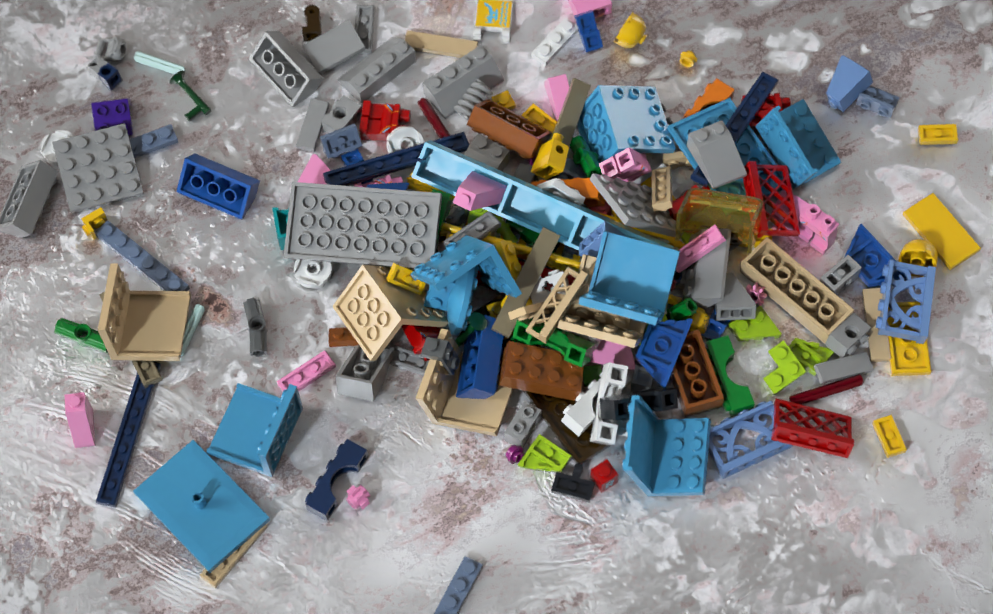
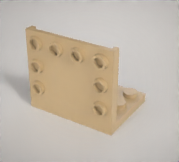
[558,254,647,348]
[98,263,191,361]
[332,265,448,361]
[416,329,514,436]

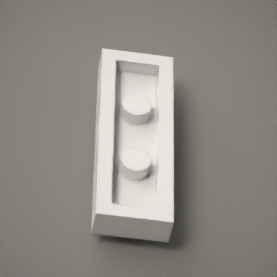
[531,17,579,67]

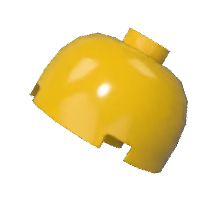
[613,11,647,48]
[898,239,938,277]

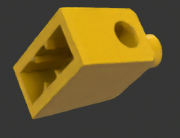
[530,133,569,180]

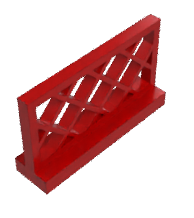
[743,161,800,238]
[771,398,854,458]

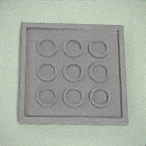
[52,123,144,213]
[590,173,684,239]

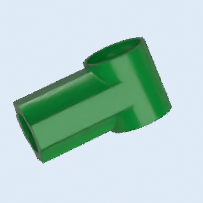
[666,298,698,321]

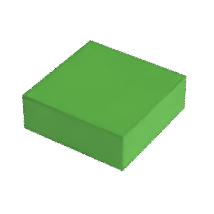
[583,364,602,387]

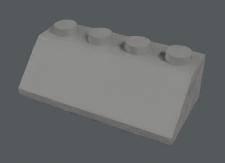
[248,31,324,107]
[337,37,416,104]
[423,44,504,119]
[0,160,58,238]
[683,229,731,310]

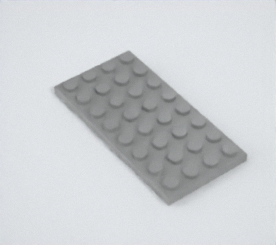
[283,182,442,269]

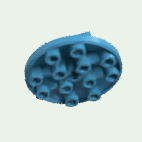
[424,265,479,336]

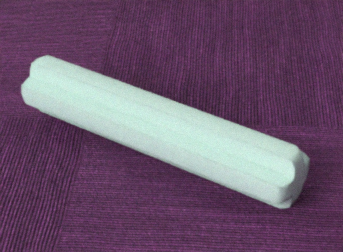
[134,51,186,74]
[181,304,205,357]

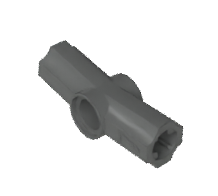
[243,298,268,357]

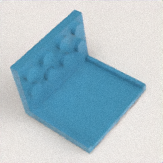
[577,85,676,164]
[755,99,841,190]
[578,231,681,325]
[410,235,522,298]
[206,383,303,477]
[622,395,711,496]

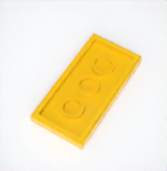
[903,193,981,270]
[887,301,931,376]

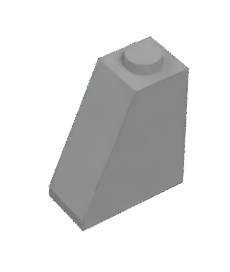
[715,273,756,321]

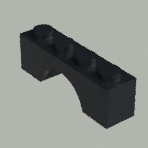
[599,387,678,420]

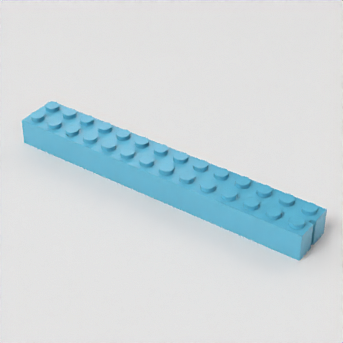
[411,140,674,251]

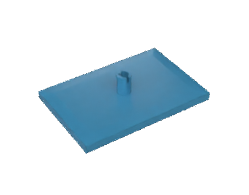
[667,98,783,216]
[133,440,270,573]

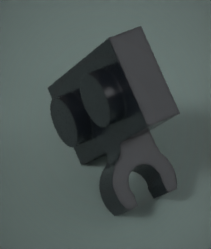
[551,463,595,503]

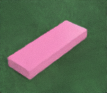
[676,224,726,273]
[277,350,336,391]

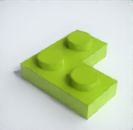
[763,340,807,395]

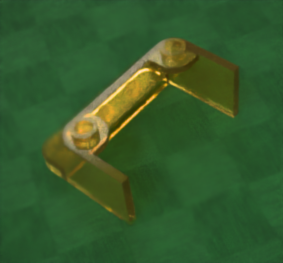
[675,188,763,253]

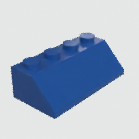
[176,153,260,220]
[456,315,505,399]

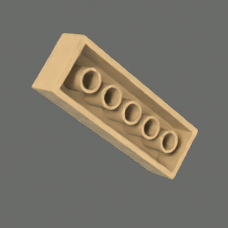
[740,237,854,344]

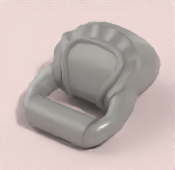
[94,37,126,61]
[444,199,469,227]

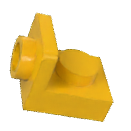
[81,207,107,240]

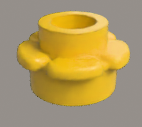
[680,51,697,67]

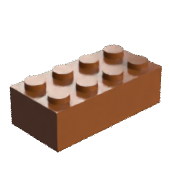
[467,99,552,159]
[670,329,724,417]
[499,341,584,401]

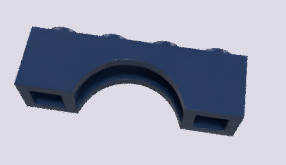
[305,439,369,521]

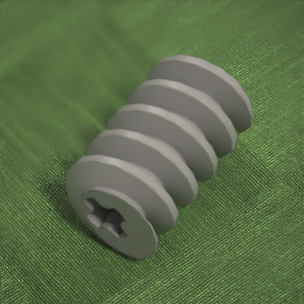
[453,79,493,119]

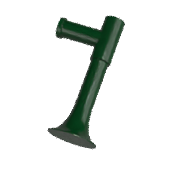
[169,70,211,121]
[455,312,487,348]

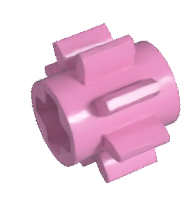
[746,282,768,306]
[346,485,370,510]

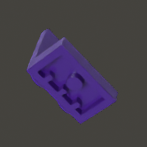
[91,98,133,136]

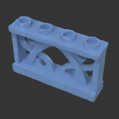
[876,259,936,344]
[708,401,793,479]

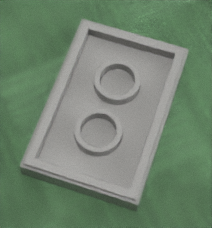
[302,20,366,75]

